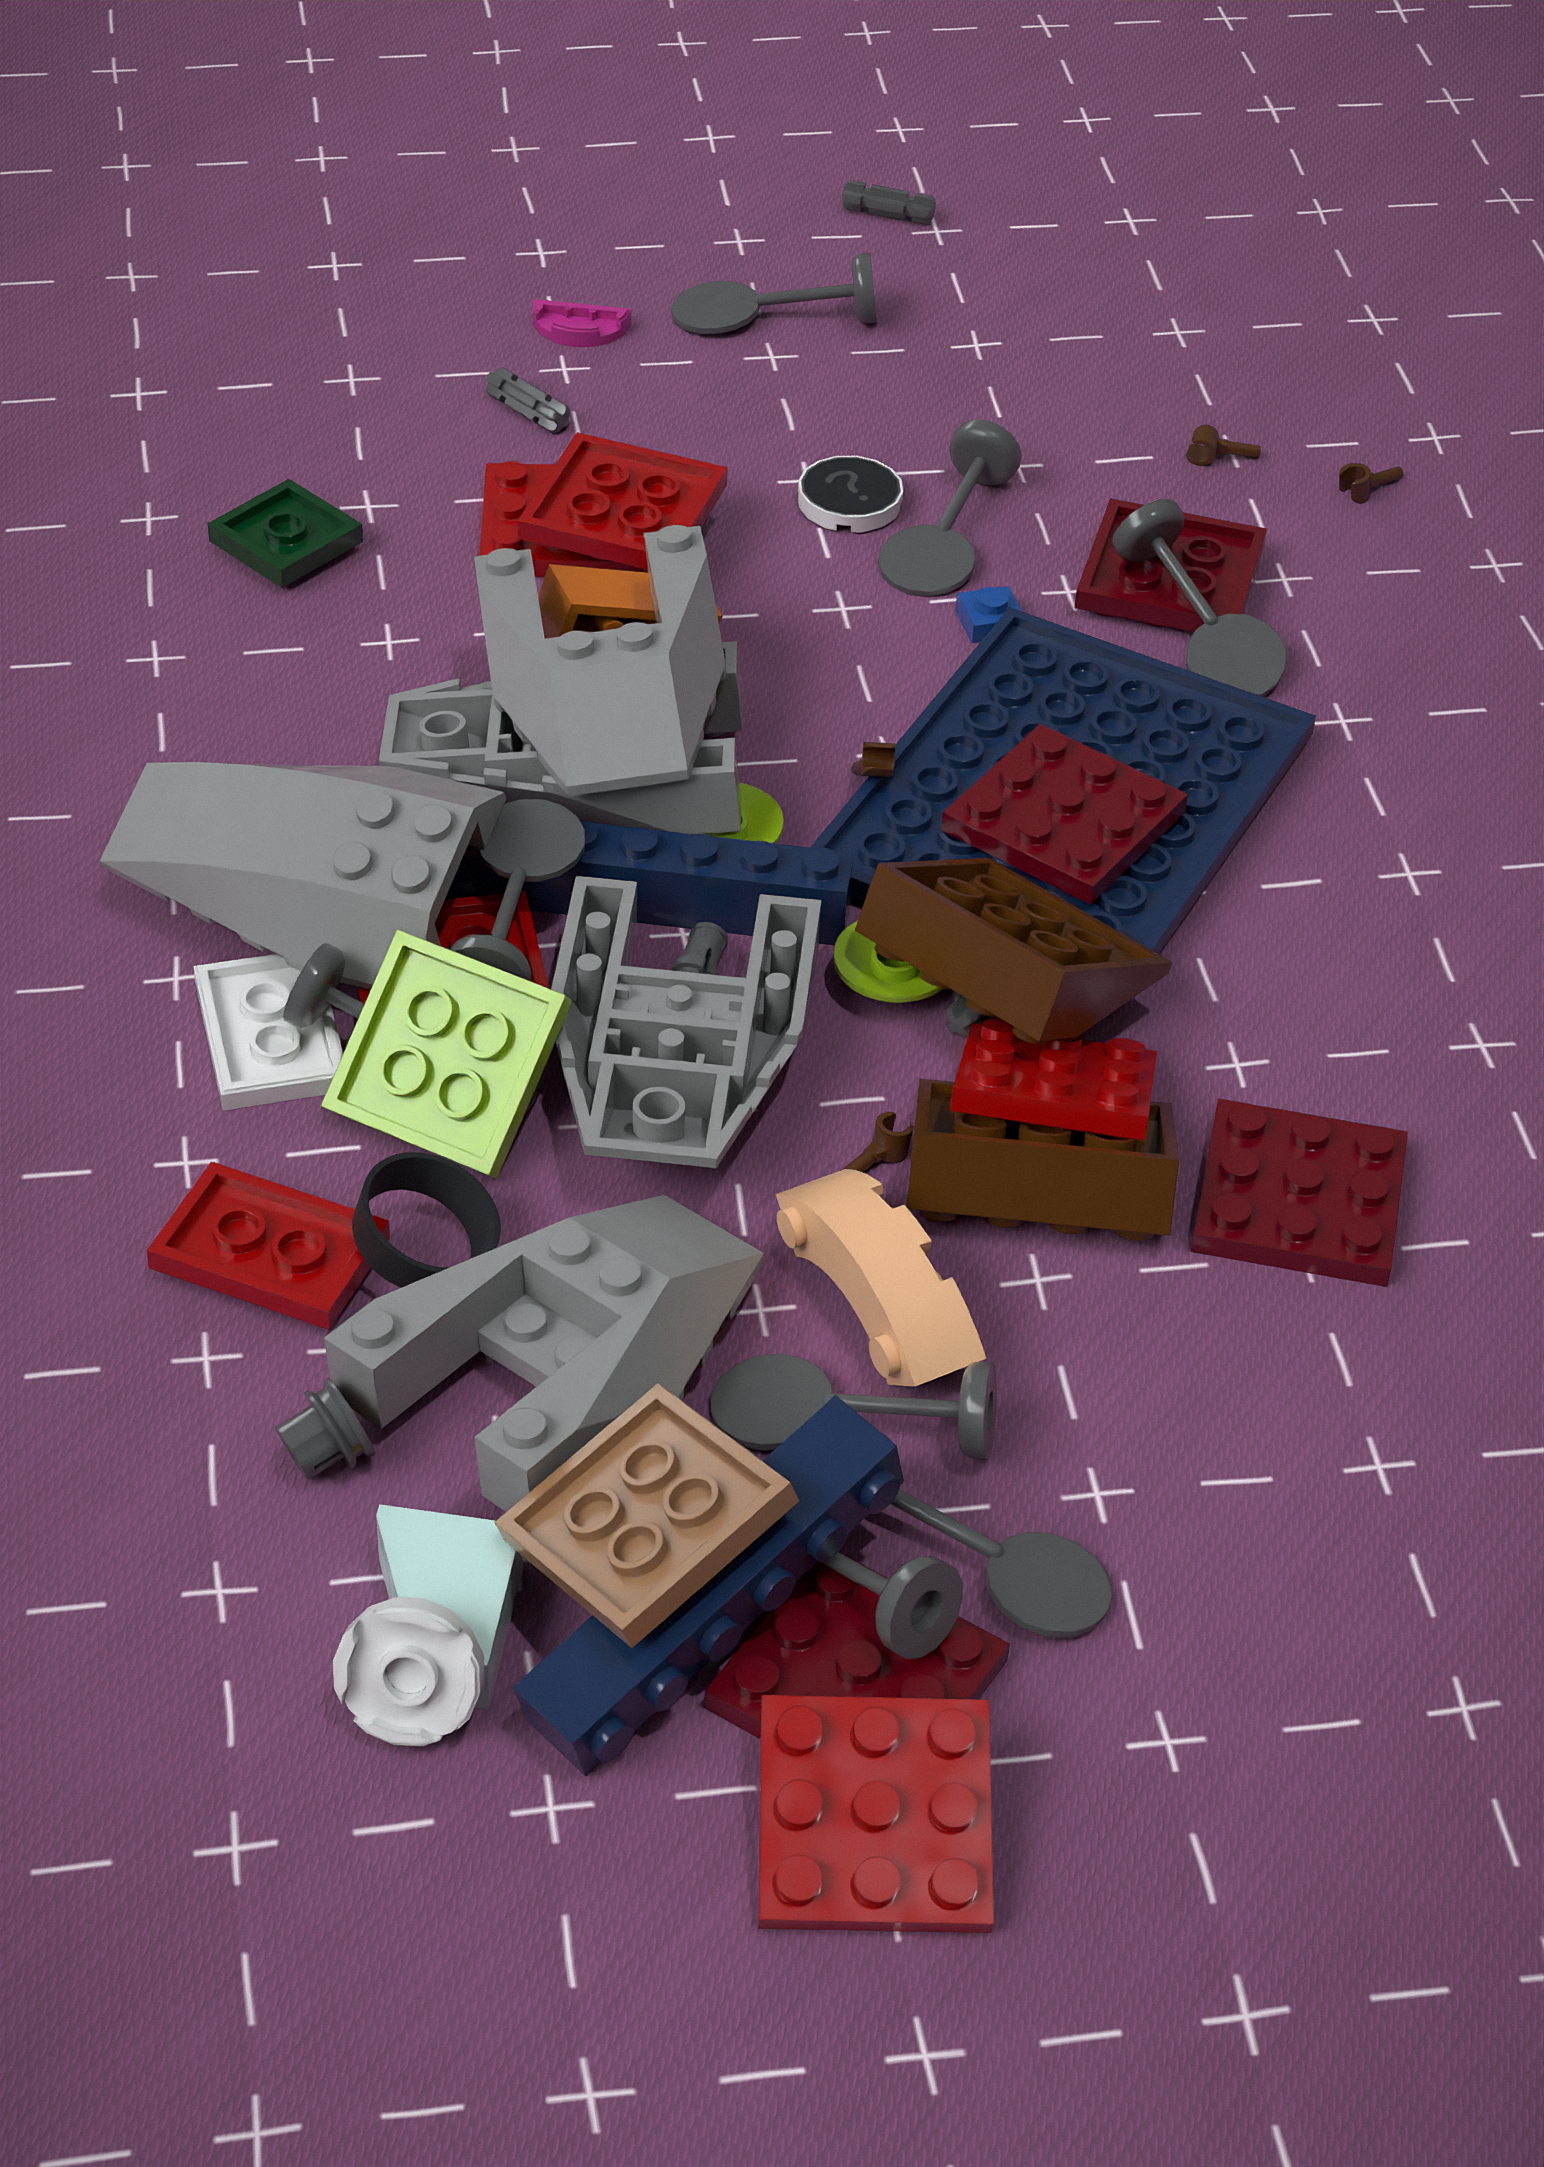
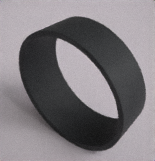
[352,1152,501,1288]

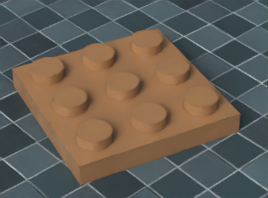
[494,1383,799,1648]

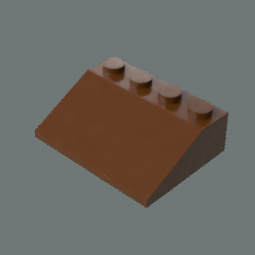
[854,858,1173,1045]
[907,1078,1179,1241]

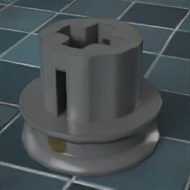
[275,1377,376,1480]

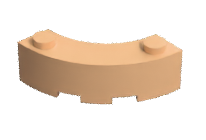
[776,1169,986,1387]

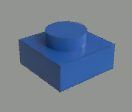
[955,586,1022,643]

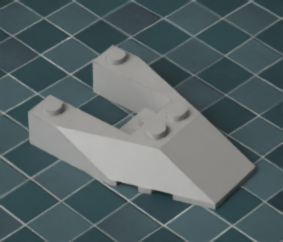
[474,525,727,797]
[379,641,743,836]
[551,876,821,1168]
[324,1195,764,1512]

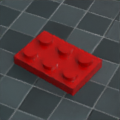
[147,1161,390,1330]

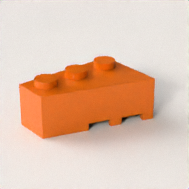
[538,564,723,639]

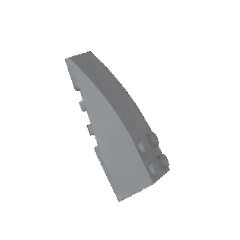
[100,762,506,990]

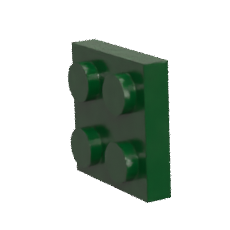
[207,479,363,588]

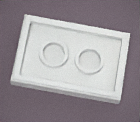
[193,954,343,1111]

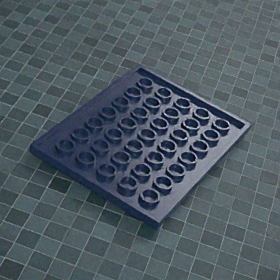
[811,607,1316,954]

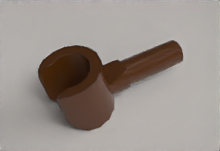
[1186,425,1261,466]
[1339,463,1403,504]
[851,741,896,778]
[840,1112,914,1172]

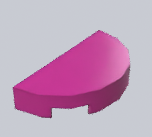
[533,299,632,347]

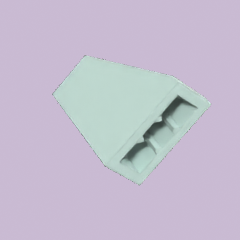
[376,1504,523,1710]

